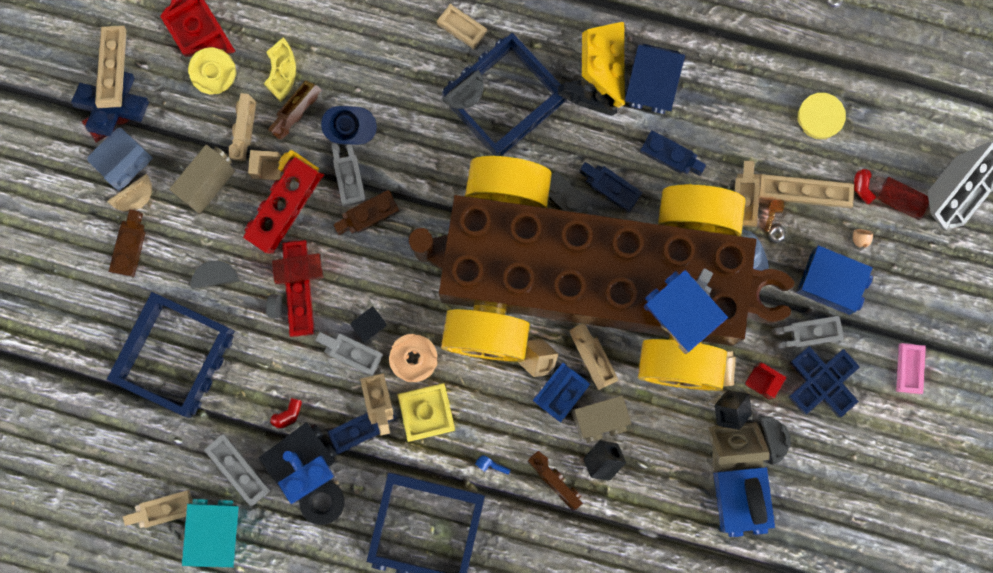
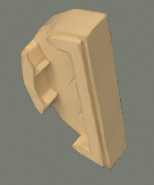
[107,174,152,212]

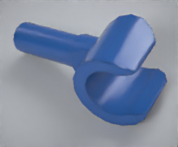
[475,455,511,475]

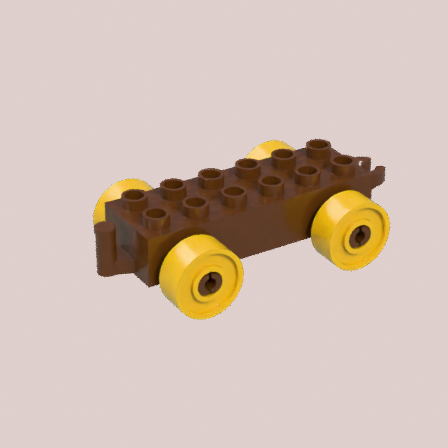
[409,156,794,391]

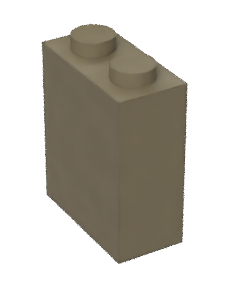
[169,145,235,214]

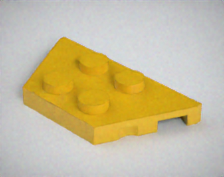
[582,22,625,108]

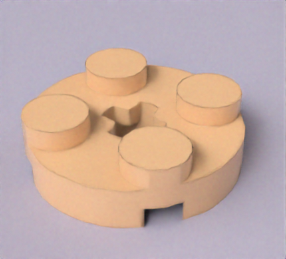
[389,334,438,383]

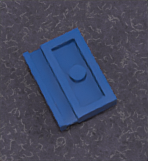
[533,363,590,423]

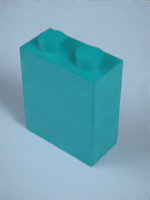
[181,499,239,568]

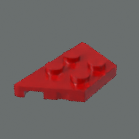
[160,0,236,57]

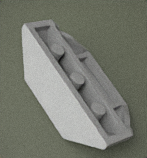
[927,142,993,230]

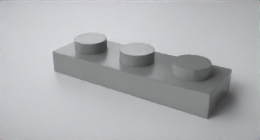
[204,434,271,507]

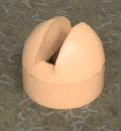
[853,229,873,248]

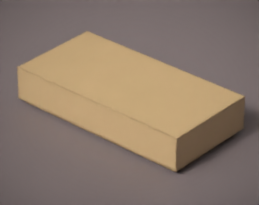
[437,4,487,49]

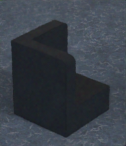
[350,306,387,345]
[714,390,752,430]
[584,440,626,481]

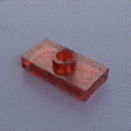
[272,253,324,285]

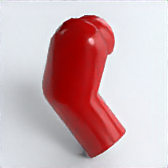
[854,169,876,205]
[270,398,302,429]

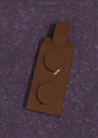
[268,80,322,140]
[333,190,400,235]
[108,209,146,278]
[527,451,583,511]

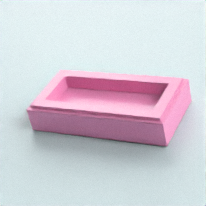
[896,343,926,394]

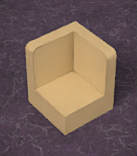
[248,150,282,181]
[518,339,559,377]

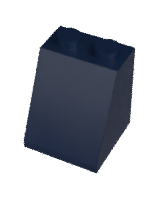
[625,42,685,114]

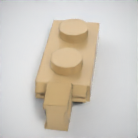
[229,93,257,161]
[735,161,760,227]
[569,324,618,390]
[360,373,393,435]
[123,490,192,528]

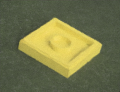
[397,383,456,442]

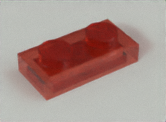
[876,177,929,220]

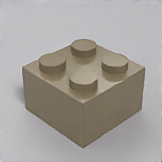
[572,395,632,443]

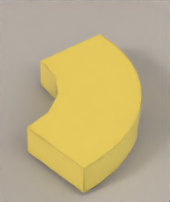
[264,37,296,102]

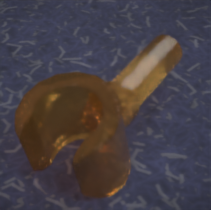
[764,199,784,232]

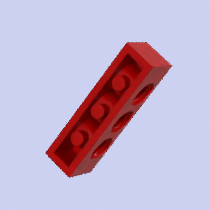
[243,157,324,254]

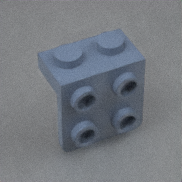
[87,128,153,191]

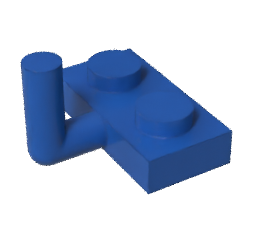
[278,451,335,504]

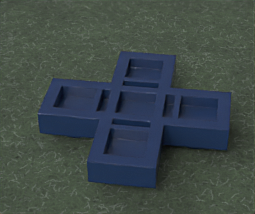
[71,72,149,136]
[788,346,860,418]

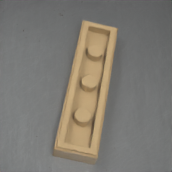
[95,26,127,108]
[759,174,854,209]

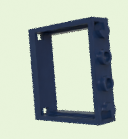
[442,33,568,156]
[106,292,235,418]
[366,473,485,573]

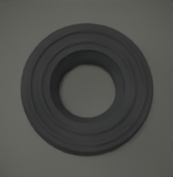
[744,478,767,525]
[299,481,345,525]

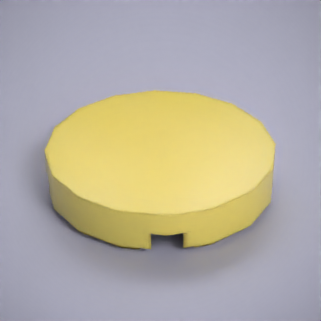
[188,47,236,95]
[798,93,846,140]

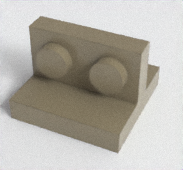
[708,422,769,472]

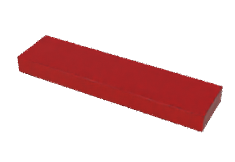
[282,240,315,337]

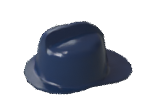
[321,106,377,145]

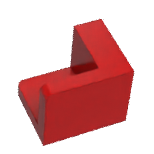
[745,362,787,400]

